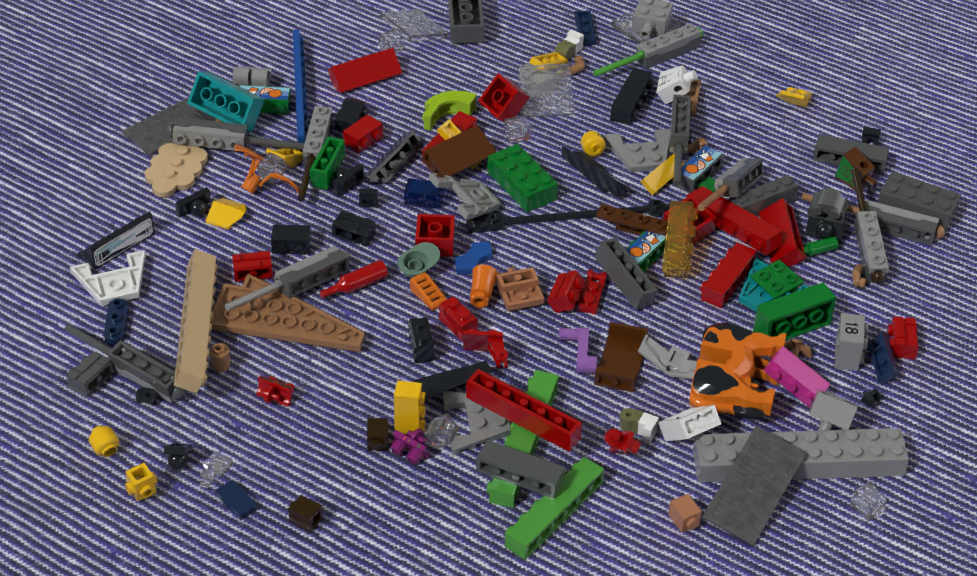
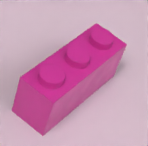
[763,346,830,408]

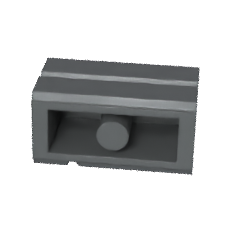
[67,351,114,397]

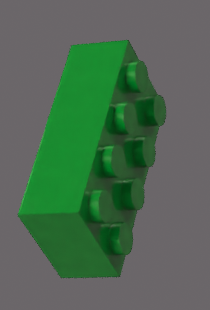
[487,144,558,213]
[753,282,836,341]

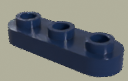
[104,298,129,345]

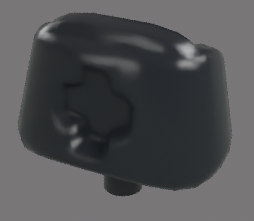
[136,387,157,406]
[861,389,881,408]

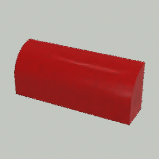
[328,47,402,93]
[759,198,806,267]

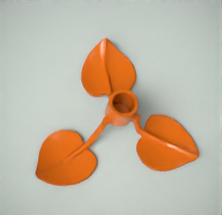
[234,144,299,194]

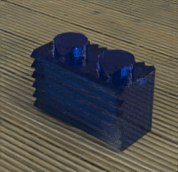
[404,178,444,209]

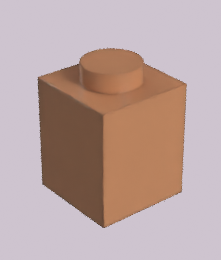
[668,494,702,533]

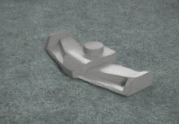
[638,334,697,380]

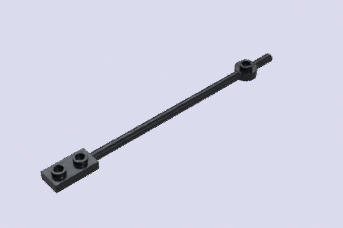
[465,199,678,233]

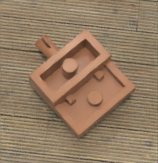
[496,266,544,311]

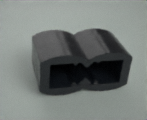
[335,98,369,131]

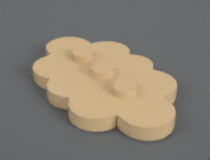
[145,143,208,198]

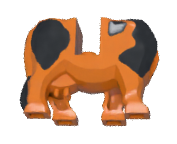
[689,323,787,419]

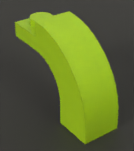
[422,91,477,130]

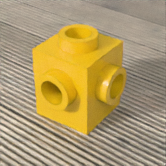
[125,463,158,502]

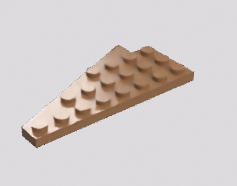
[210,274,365,352]

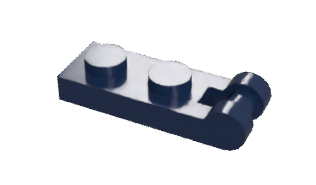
[867,331,899,385]

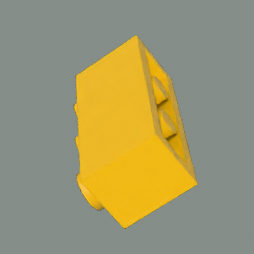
[394,380,426,438]

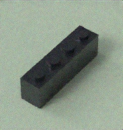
[610,67,654,126]

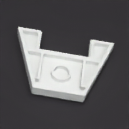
[70,250,146,306]

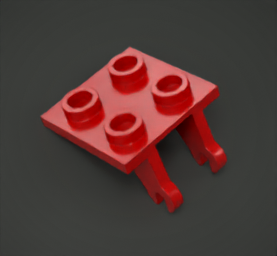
[463,329,508,369]

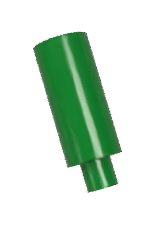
[804,236,838,256]

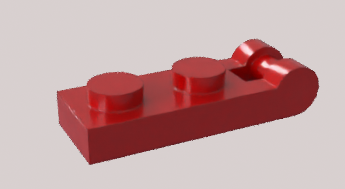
[577,269,607,315]

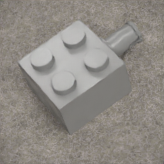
[632,0,673,39]

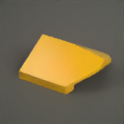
[775,87,812,107]
[266,148,303,169]
[206,198,246,230]

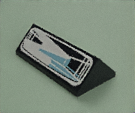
[77,211,155,270]

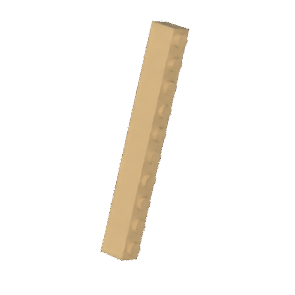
[174,249,218,393]

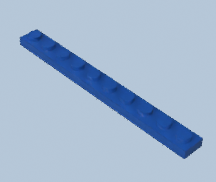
[293,29,308,143]

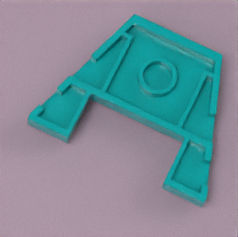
[738,258,809,312]

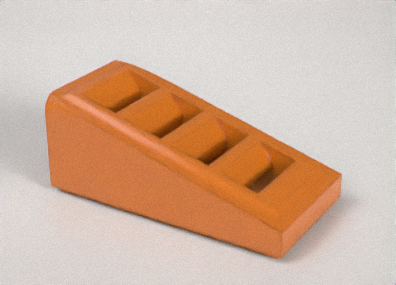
[410,272,447,311]

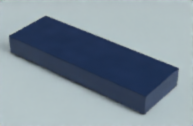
[574,11,596,45]

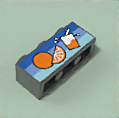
[674,145,723,193]

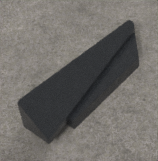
[360,130,424,184]
[562,146,631,198]
[414,361,492,399]

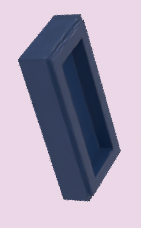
[215,480,258,520]

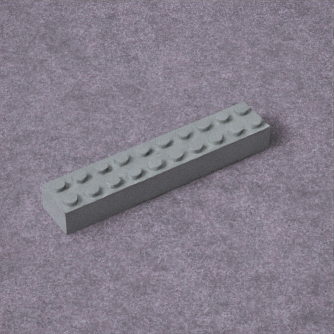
[692,428,909,483]

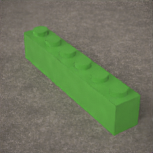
[504,457,604,560]

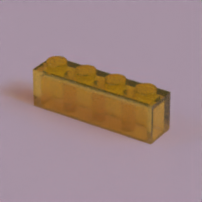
[662,201,698,278]

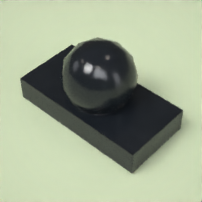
[333,164,364,197]
[176,187,211,218]
[805,216,846,243]
[163,443,193,470]

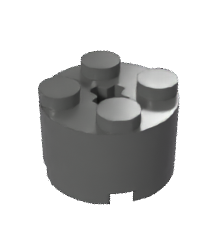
[807,188,849,224]

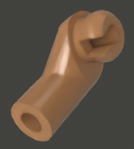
[567,55,585,76]
[687,138,708,154]
[852,264,867,288]

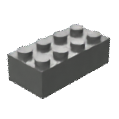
[448,0,484,44]
[878,172,962,232]

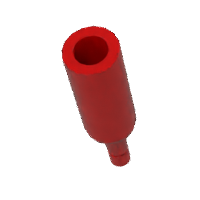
[319,260,388,299]

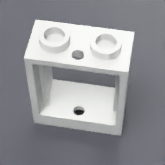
[658,405,721,441]

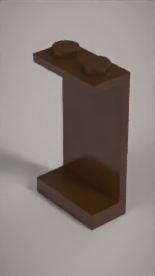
[422,125,496,178]
[594,322,648,392]

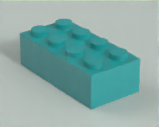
[187,71,265,132]

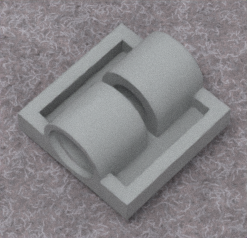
[233,66,272,86]

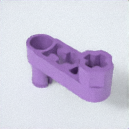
[559,327,597,373]

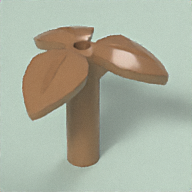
[784,338,812,359]

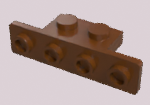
[596,204,672,236]

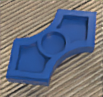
[455,241,492,275]

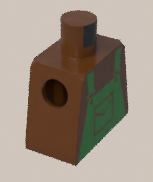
[835,147,878,190]

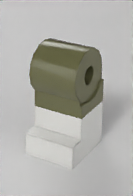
[554,29,584,60]
[619,408,659,443]

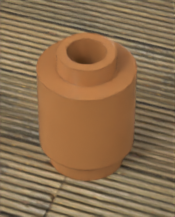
[209,343,231,373]

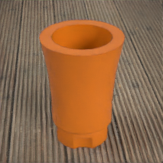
[470,264,498,308]

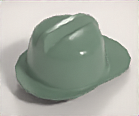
[397,242,440,278]

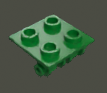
[750,260,804,299]

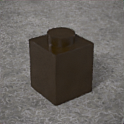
[367,418,388,451]
[288,495,323,533]

